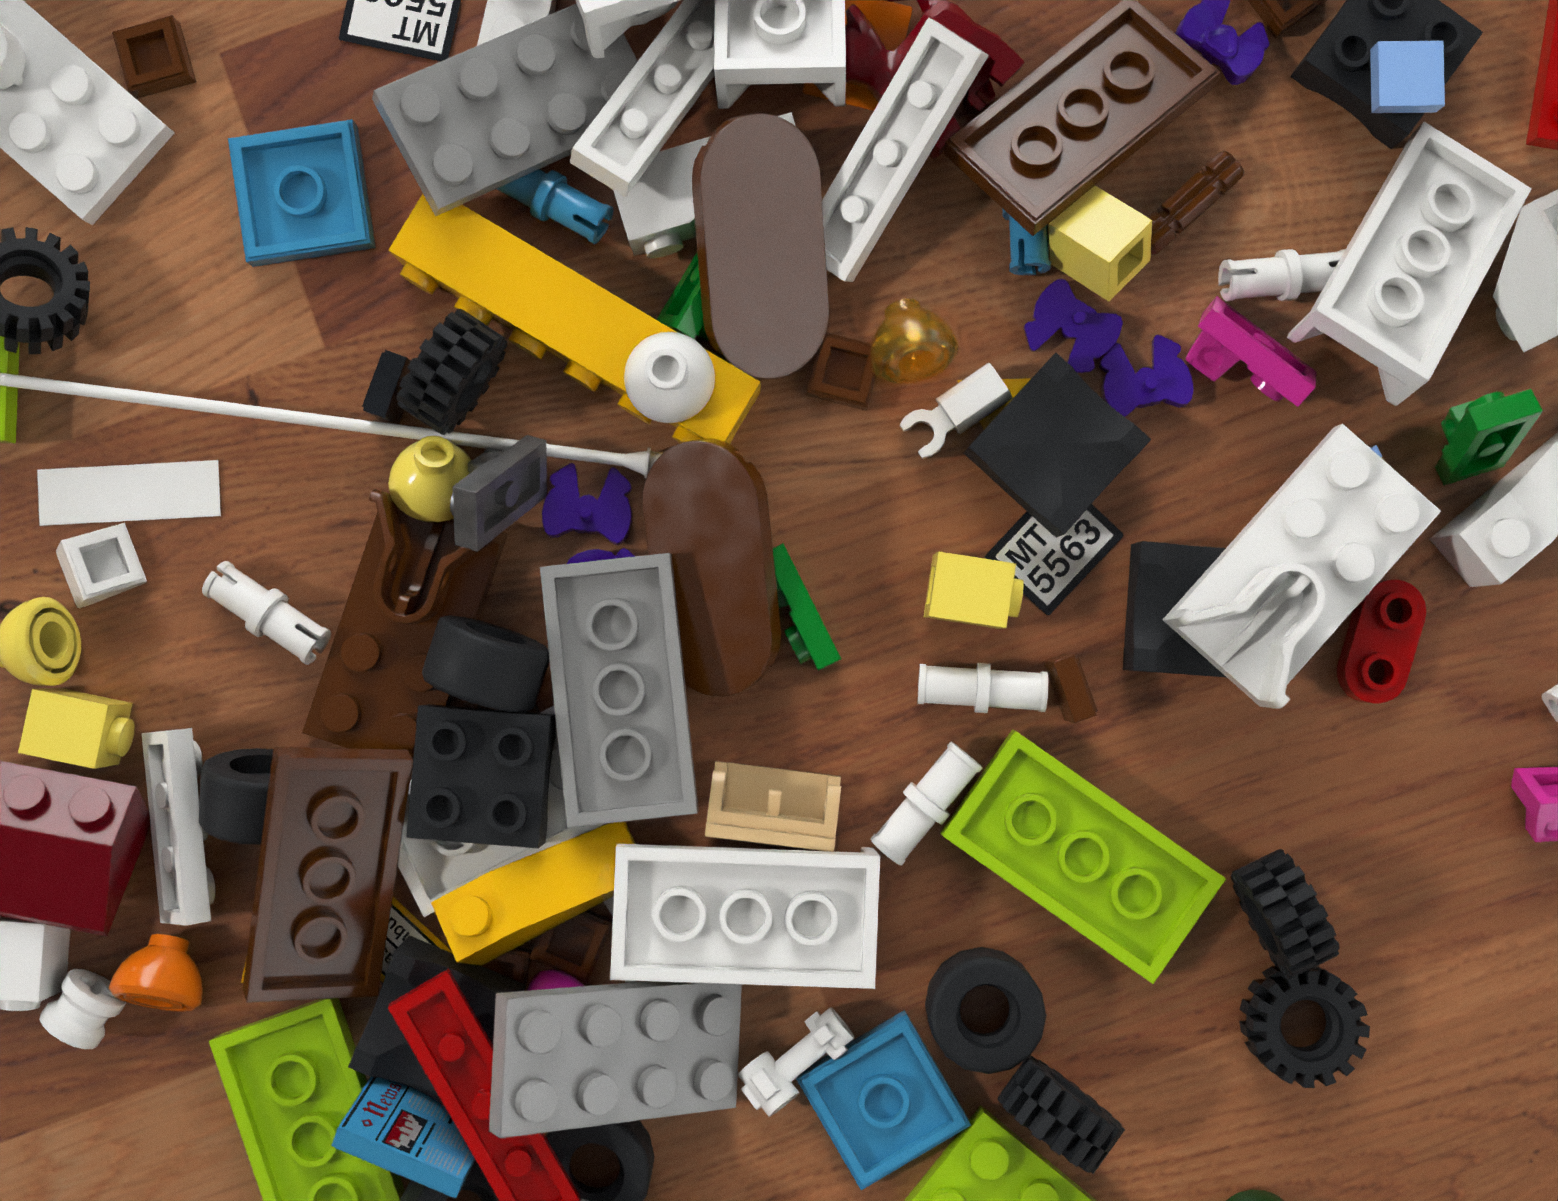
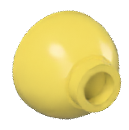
[388,436,471,522]
[0,597,81,686]

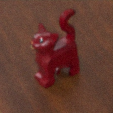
[845,0,1025,160]

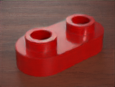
[1337,579,1427,704]

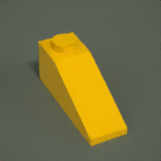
[431,821,635,965]

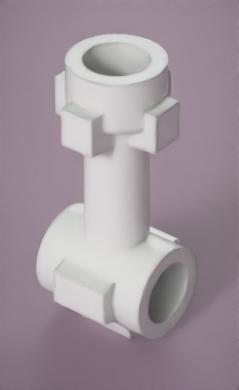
[738,1007,855,1117]

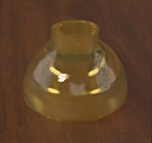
[870,298,959,384]

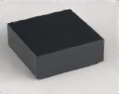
[362,350,411,424]

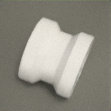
[39,969,126,1049]

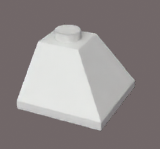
[1493,189,1558,352]

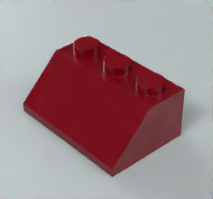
[0,761,151,936]

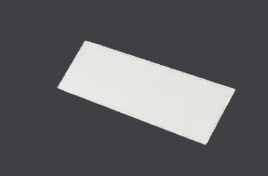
[37,460,221,526]

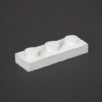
[141,728,215,926]

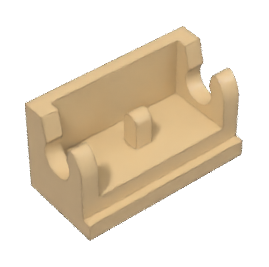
[705,761,841,852]

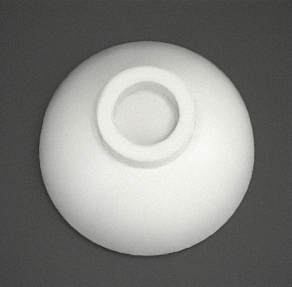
[624,332,715,423]

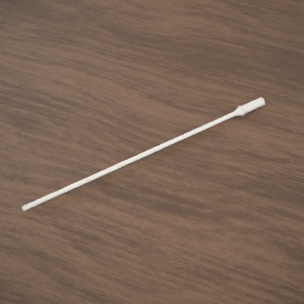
[0,373,663,479]

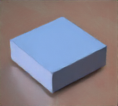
[1370,41,1445,113]

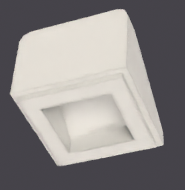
[56,523,147,608]

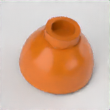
[108,934,203,1012]

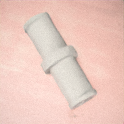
[1218,249,1346,302]
[202,561,331,665]
[917,663,1048,713]
[870,741,983,866]

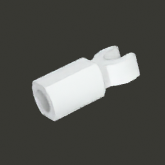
[900,363,1013,459]

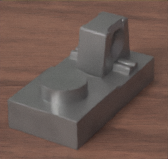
[450,435,547,551]

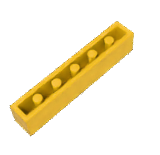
[388,194,761,444]

